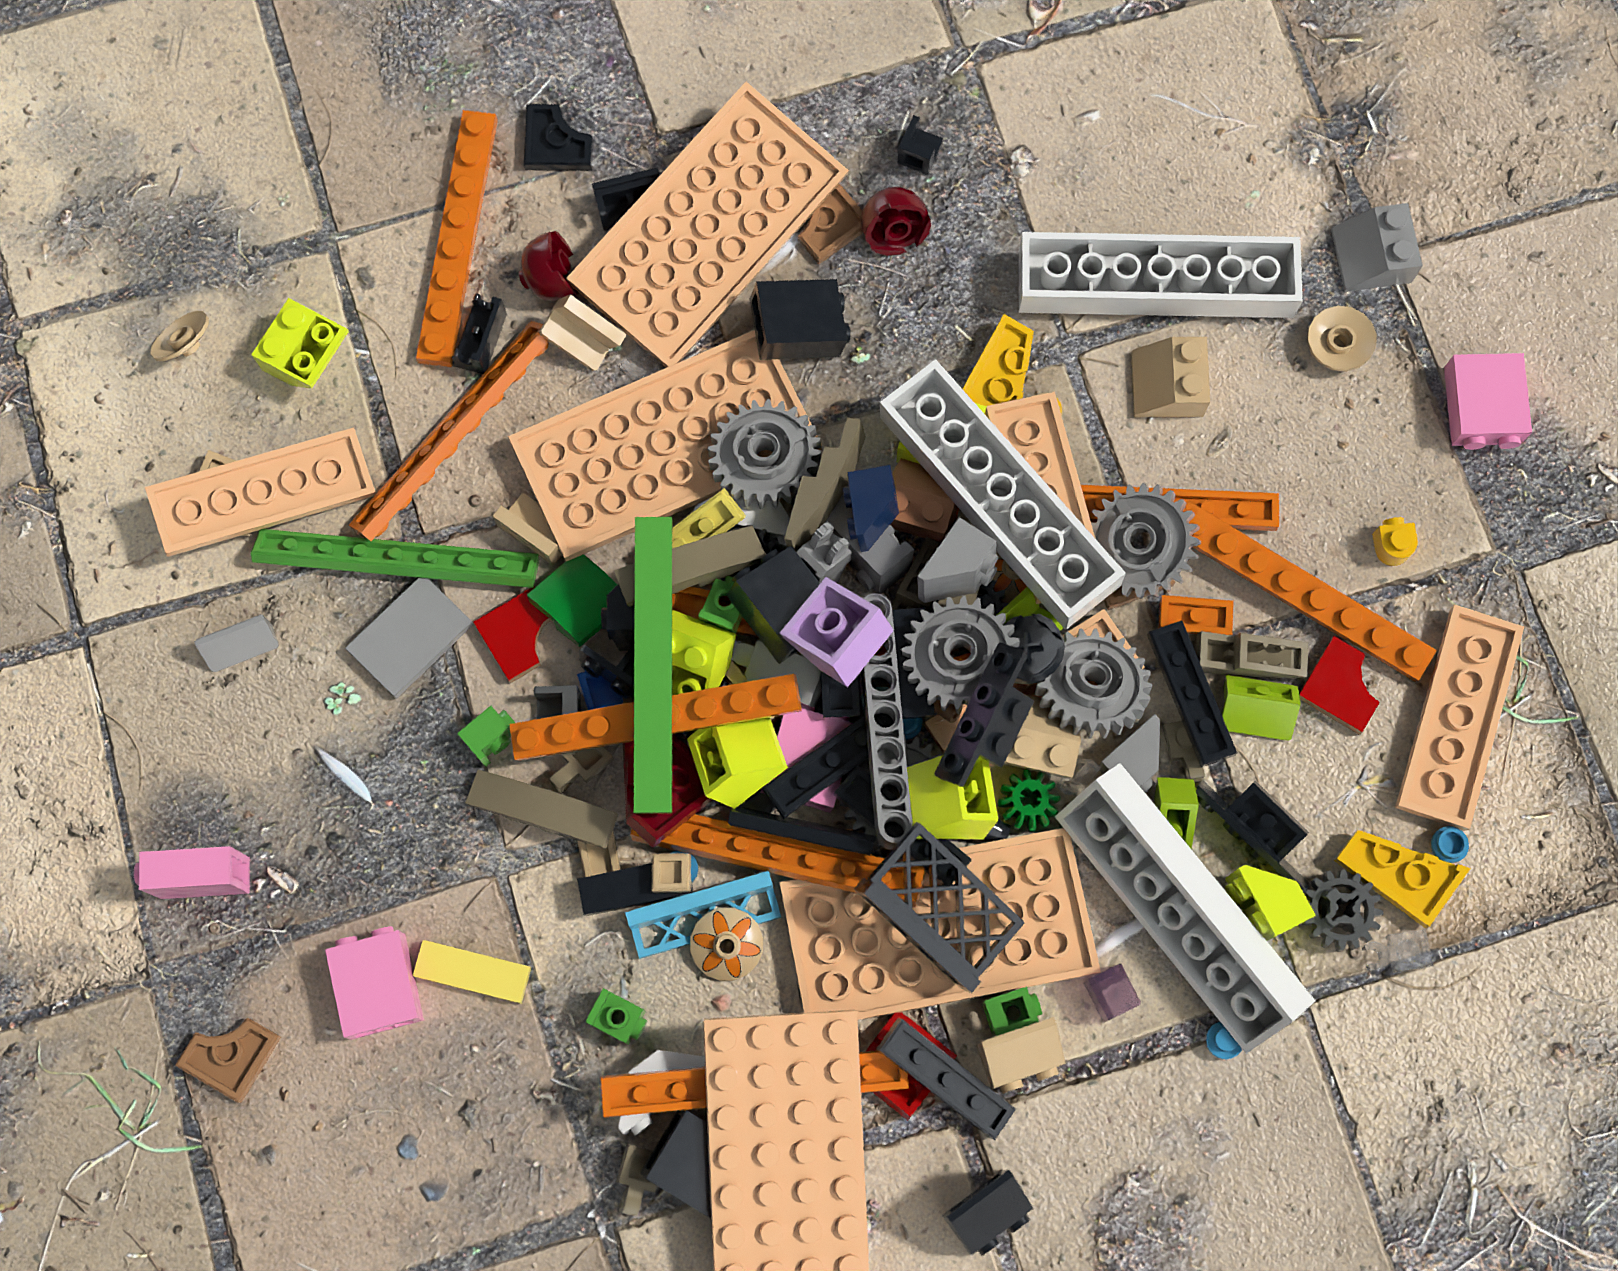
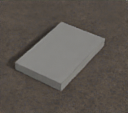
[345,577,474,699]

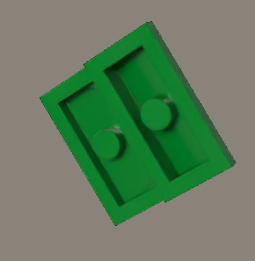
[527,554,618,647]

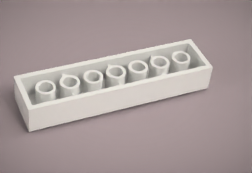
[1019,232,1303,318]
[880,359,1126,630]
[1055,763,1315,1054]

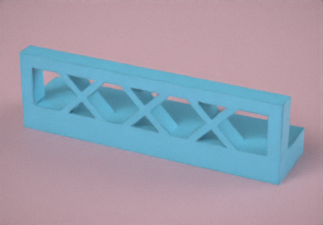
[625,871,782,959]

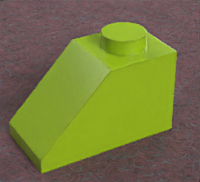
[1153,777,1199,850]

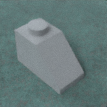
[1097,714,1160,793]

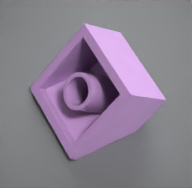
[780,577,894,687]

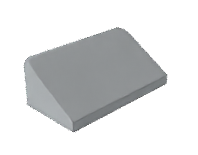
[194,614,279,672]

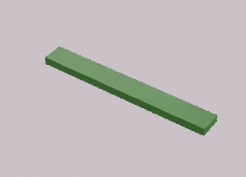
[634,517,672,814]
[250,529,539,588]

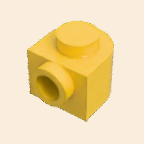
[1372,517,1418,566]

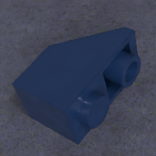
[843,465,899,552]

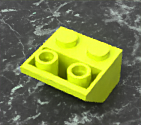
[251,298,349,389]
[672,610,737,695]
[687,717,788,809]
[907,755,998,840]
[1225,865,1316,941]

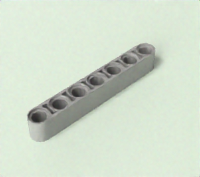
[861,593,912,850]

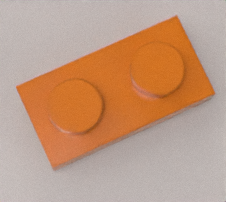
[1158,595,1234,635]

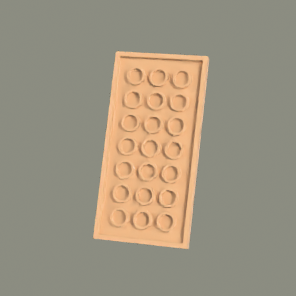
[566,82,849,368]
[508,330,822,562]
[780,828,1101,1021]
[703,1009,869,1271]

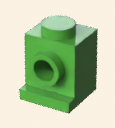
[698,576,743,634]
[457,706,515,767]
[982,987,1042,1037]
[585,988,648,1045]

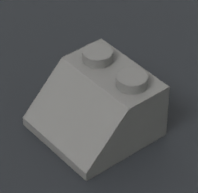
[1331,203,1423,292]
[918,518,998,603]

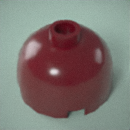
[861,187,932,256]
[518,231,579,302]

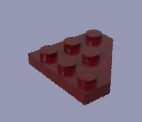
[623,734,713,848]

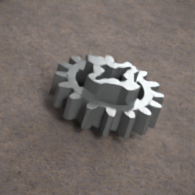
[1301,869,1384,952]

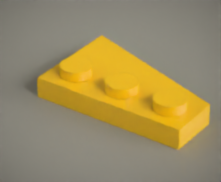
[962,314,1034,416]
[1334,830,1471,929]

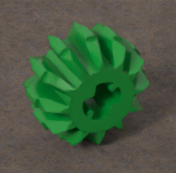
[998,769,1061,832]

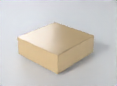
[652,853,691,893]

